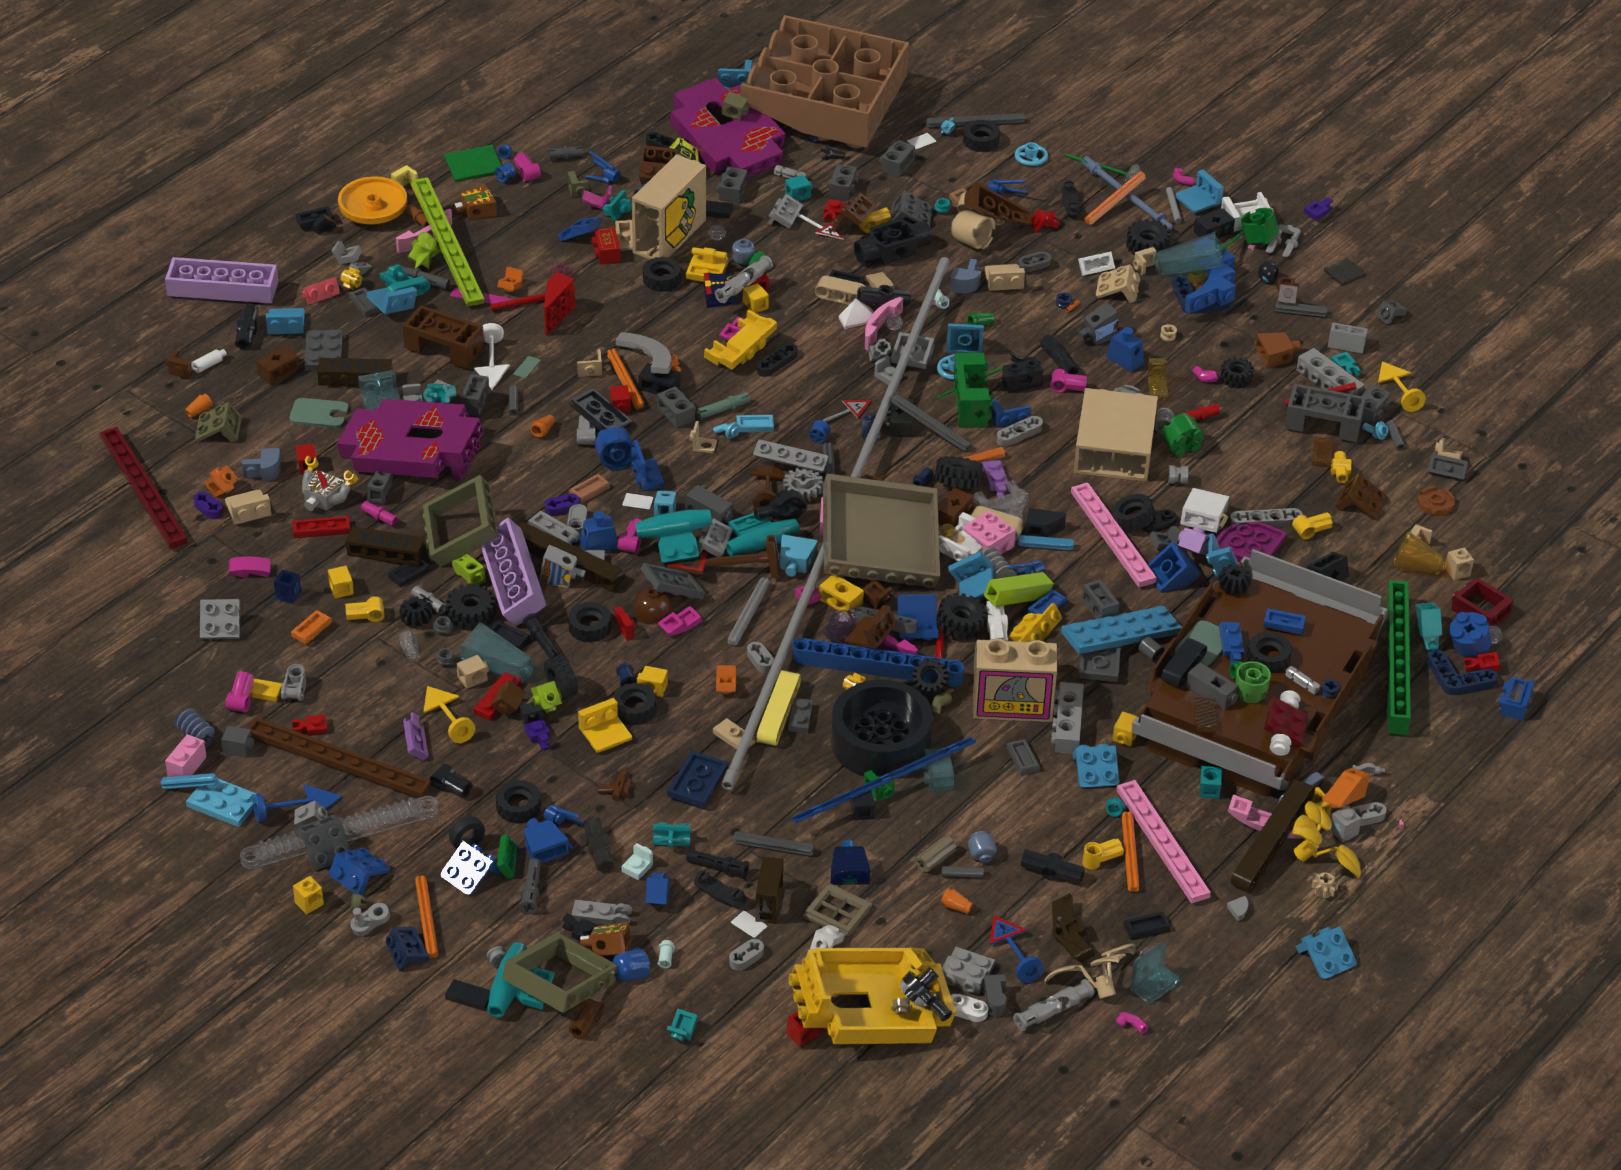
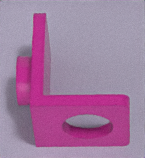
[582,185,612,209]

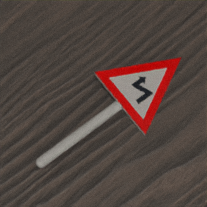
[823,400,872,422]

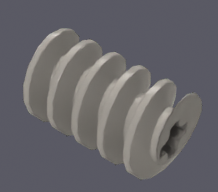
[982,547,1017,579]

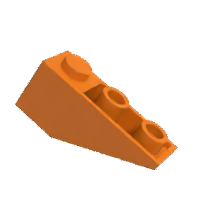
[1323,768,1370,808]

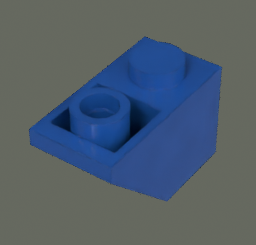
[645,872,671,904]

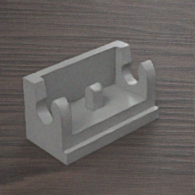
[1328,323,1368,354]

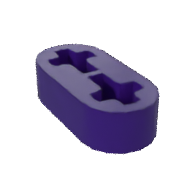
[193,492,223,519]
[545,494,580,516]

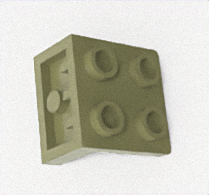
[195,402,242,443]

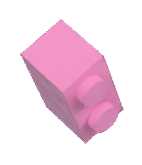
[165,734,206,777]

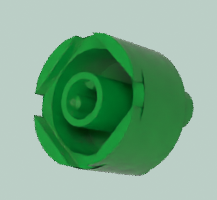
[1240,208,1279,244]
[1161,413,1204,457]

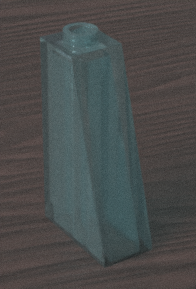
[1155,232,1222,275]
[460,622,533,683]

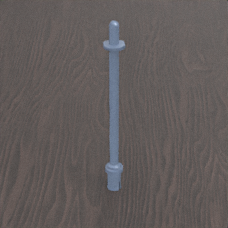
[1081,156,1173,230]

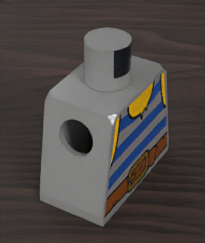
[539,545,586,588]

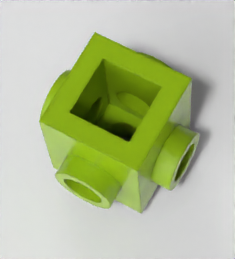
[531,681,562,713]

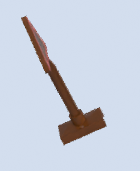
[666,535,781,578]

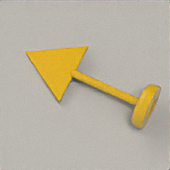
[1378,361,1426,412]
[423,686,475,743]

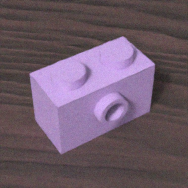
[1178,526,1209,555]

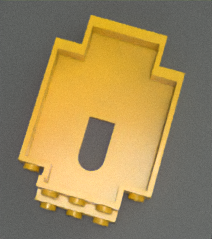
[789,948,956,1044]

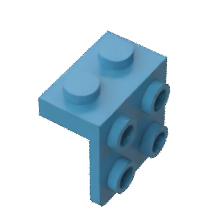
[718,60,752,89]
[1175,169,1224,213]
[366,287,418,314]
[266,308,305,334]
[1206,534,1239,578]
[948,551,994,600]
[1072,744,1119,788]
[1296,926,1357,979]

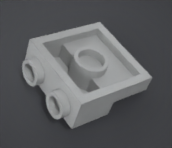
[891,332,934,369]
[942,947,995,995]

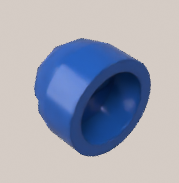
[498,144,512,159]

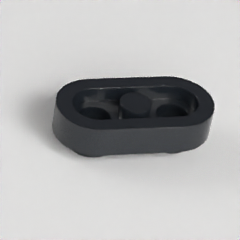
[1142,509,1177,533]

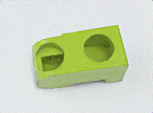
[452,554,486,586]

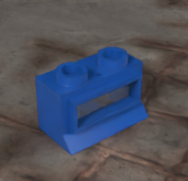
[1498,677,1535,720]

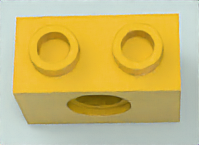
[819,575,864,616]

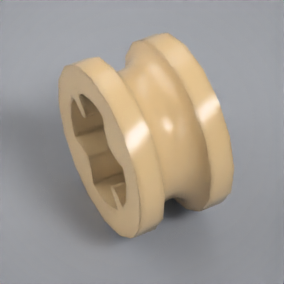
[1160,324,1177,341]

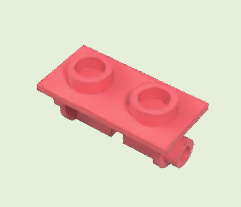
[301,277,340,305]

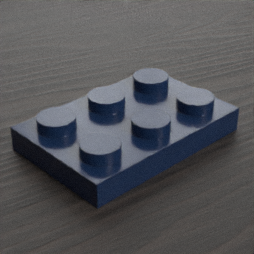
[667,751,729,808]

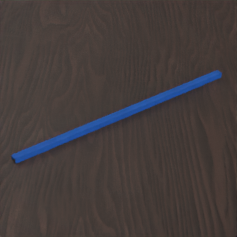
[793,736,976,824]

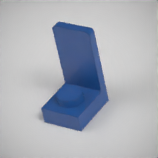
[989,399,1031,428]

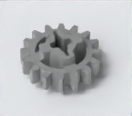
[783,468,823,501]

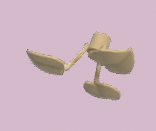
[1045,943,1135,999]

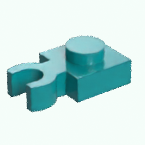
[1331,352,1360,376]

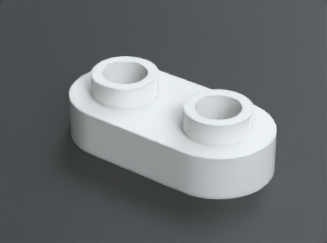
[951,994,988,1022]

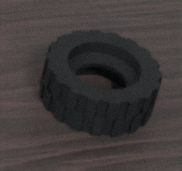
[963,120,1000,152]
[643,257,681,292]
[1112,494,1156,531]
[568,602,611,642]
[1247,632,1292,674]
[544,654,579,701]
[613,683,656,725]
[496,780,541,824]

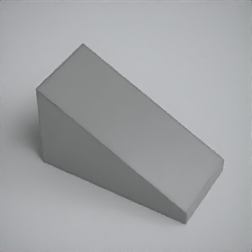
[350,262,372,275]

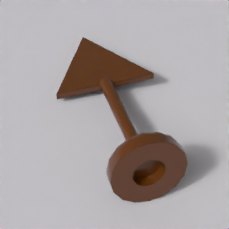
[750,460,785,508]

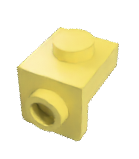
[391,165,418,186]

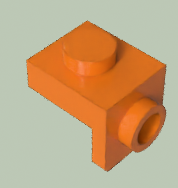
[497,267,524,292]
[716,665,736,694]

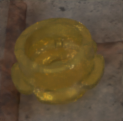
[1187,268,1205,284]
[939,524,957,540]

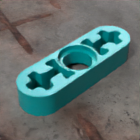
[386,276,431,296]

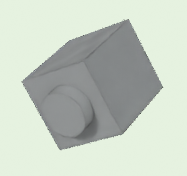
[1330,806,1361,843]

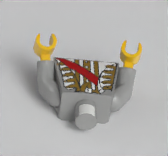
[302,456,358,511]

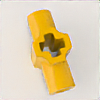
[1331,451,1352,483]

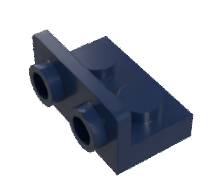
[385,927,429,971]

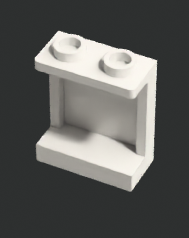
[1221,192,1274,231]
[1180,488,1229,533]
[939,512,983,561]

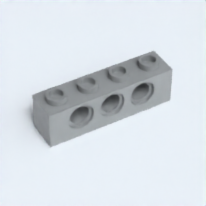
[1296,348,1365,396]
[1051,682,1084,754]

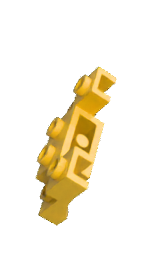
[704,310,777,370]

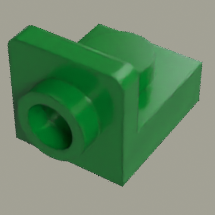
[864,770,895,802]

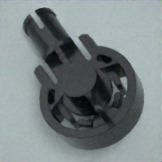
[754,490,807,521]
[900,967,952,1022]

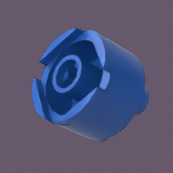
[595,427,634,470]
[1450,612,1492,657]

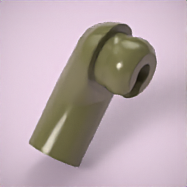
[931,692,952,716]

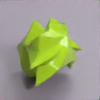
[408,232,441,269]

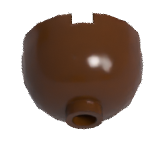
[634,587,672,625]

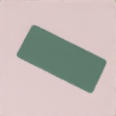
[513,356,541,378]

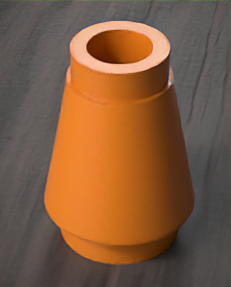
[185,394,213,418]
[530,415,555,437]
[940,888,973,914]

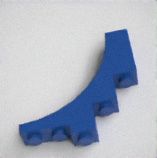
[1185,238,1236,314]

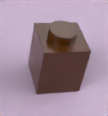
[491,680,525,716]

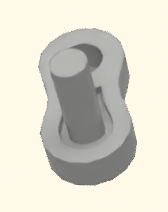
[350,903,390,936]

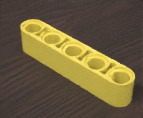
[756,670,801,746]

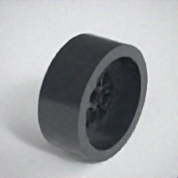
[831,680,933,777]

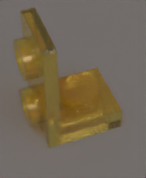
[1147,358,1168,399]

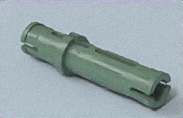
[696,392,750,420]

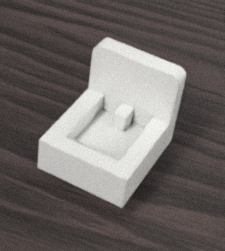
[810,925,845,950]

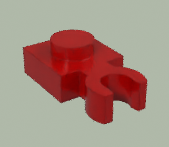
[823,199,846,224]
[614,606,636,641]
[1464,652,1500,673]
[292,714,328,736]

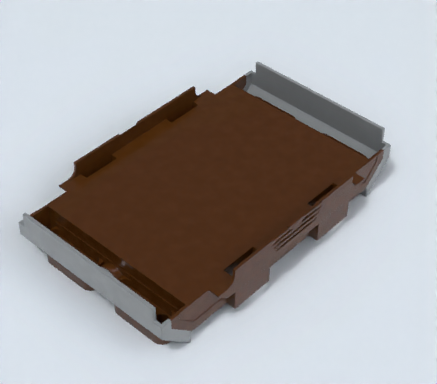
[1132,549,1387,796]

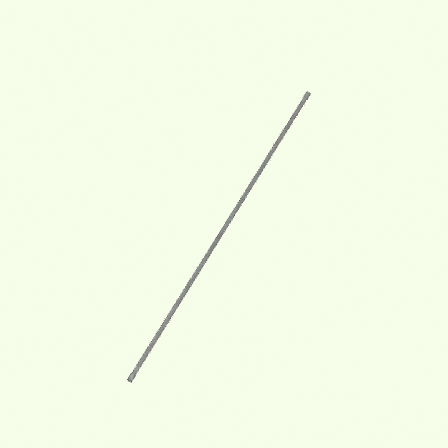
[721,257,950,790]

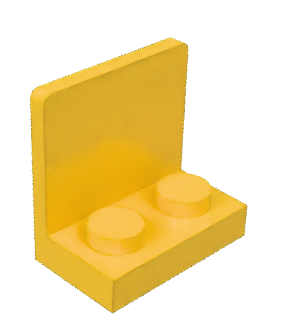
[578,698,632,753]

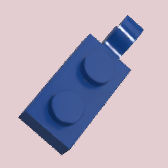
[1219,622,1244,665]

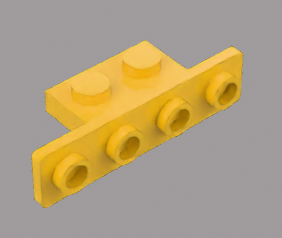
[1008,603,1062,642]

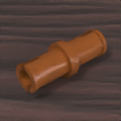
[406,204,429,228]

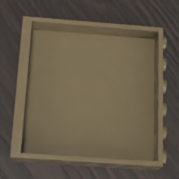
[823,474,940,588]

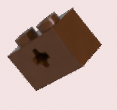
[256,346,300,385]
[938,488,974,530]

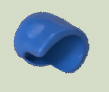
[612,947,650,982]

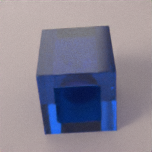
[274,570,301,603]

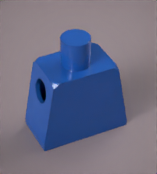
[1106,327,1144,372]
[580,511,618,551]
[524,818,569,863]

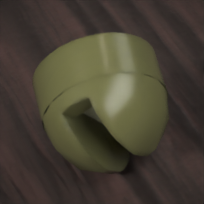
[351,894,366,910]

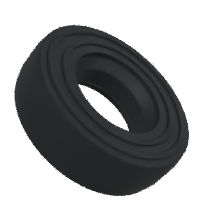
[449,816,485,849]

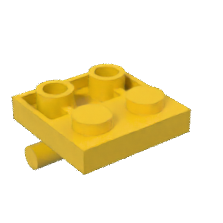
[686,247,728,284]

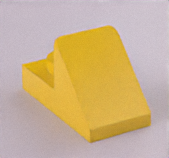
[899,947,936,976]

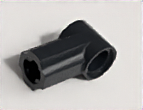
[429,764,472,798]

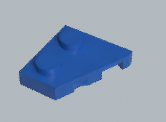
[557,217,603,241]

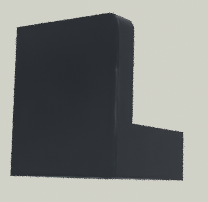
[850,789,875,821]

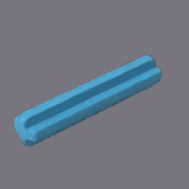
[1018,535,1074,550]
[161,773,218,789]

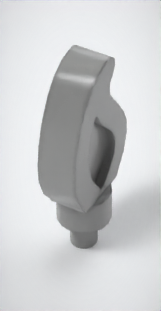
[1352,763,1385,777]

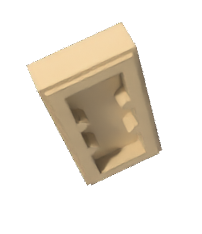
[713,718,756,750]

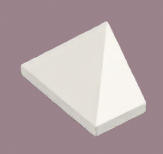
[1078,252,1115,276]
[839,299,874,329]

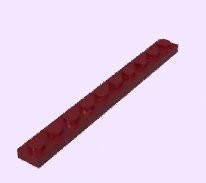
[100,427,188,549]

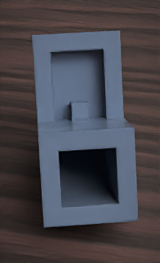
[950,259,981,294]
[242,448,281,482]

